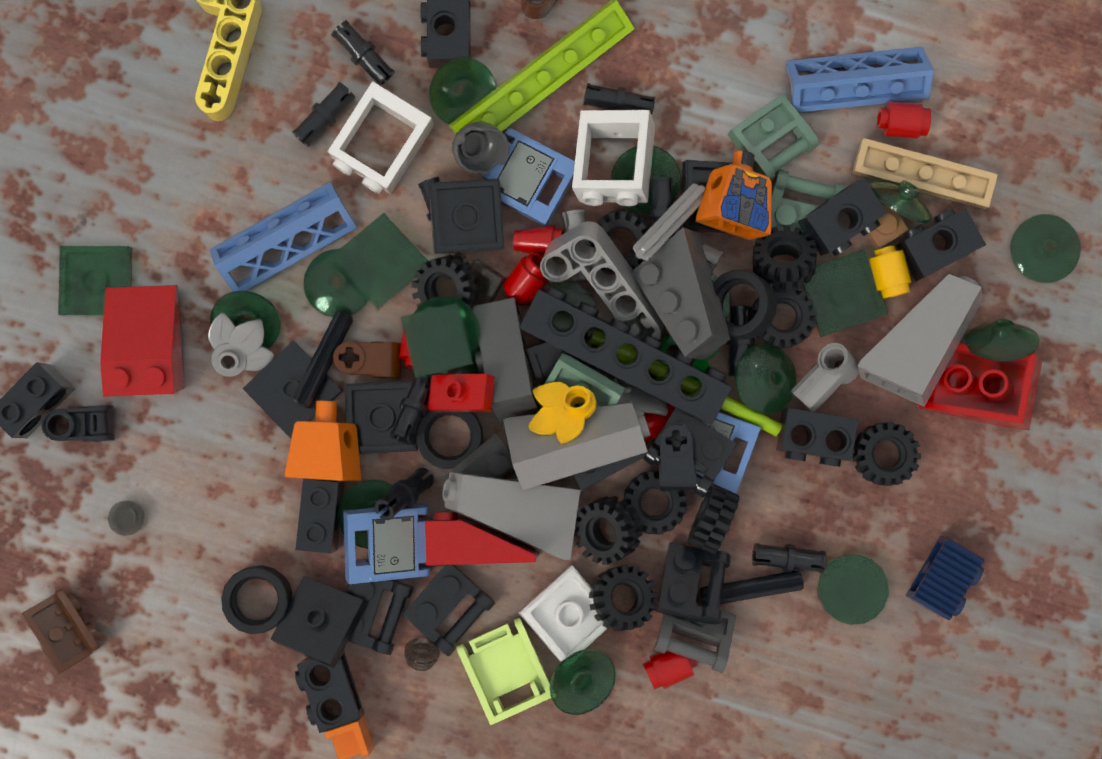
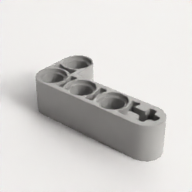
[540,221,664,340]

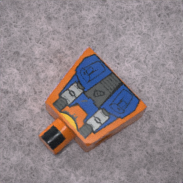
[695,151,772,240]

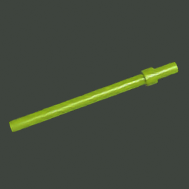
[589,329,782,436]

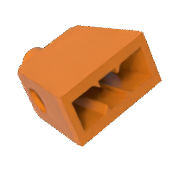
[285,401,361,481]

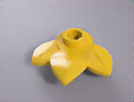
[528,382,597,444]

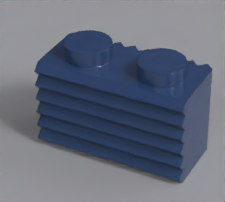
[906,536,985,620]

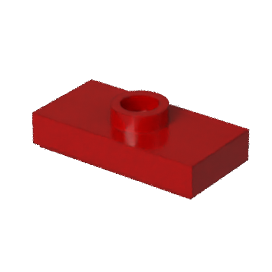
[427,374,495,412]

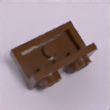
[21,588,101,675]

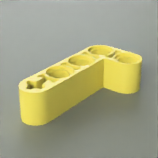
[195,0,262,121]

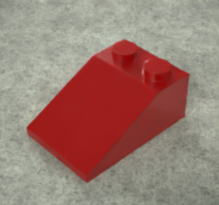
[100,285,184,397]
[916,344,1042,430]
[425,511,536,565]

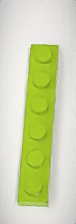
[449,0,635,135]

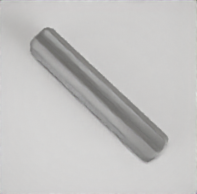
[633,183,706,261]

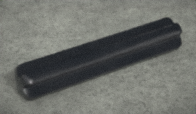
[293,310,353,408]
[700,571,804,606]

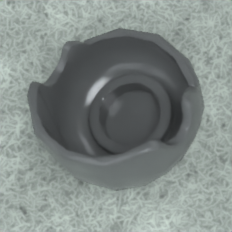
[452,121,510,174]

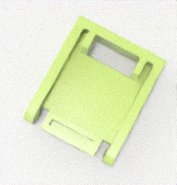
[456,617,555,726]

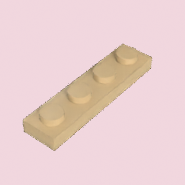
[852,138,998,210]

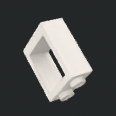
[328,81,434,195]
[572,110,655,206]

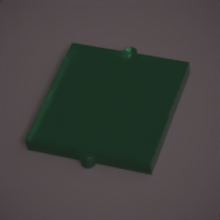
[401,303,473,378]

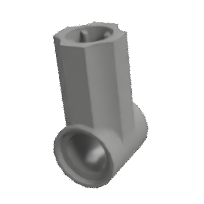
[791,343,859,412]

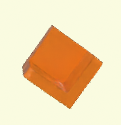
[324,715,374,759]

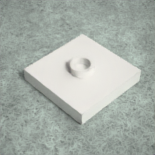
[518,565,607,666]

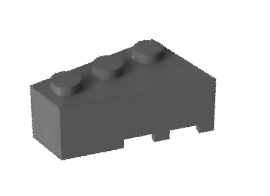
[631,227,730,360]
[470,298,540,426]

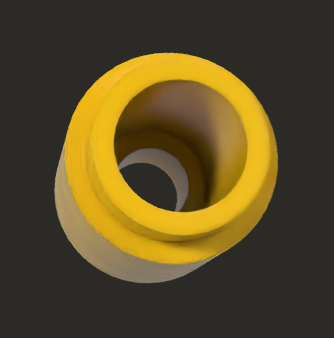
[869,246,912,299]

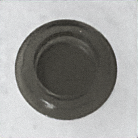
[108,501,145,536]
[404,638,440,671]

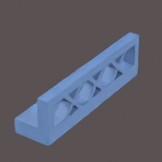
[786,47,933,113]
[210,182,357,296]

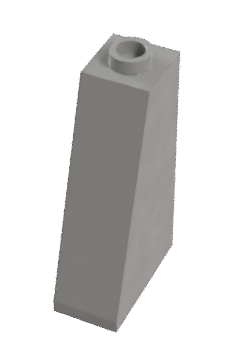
[857,274,983,407]
[503,403,650,490]
[442,472,580,560]

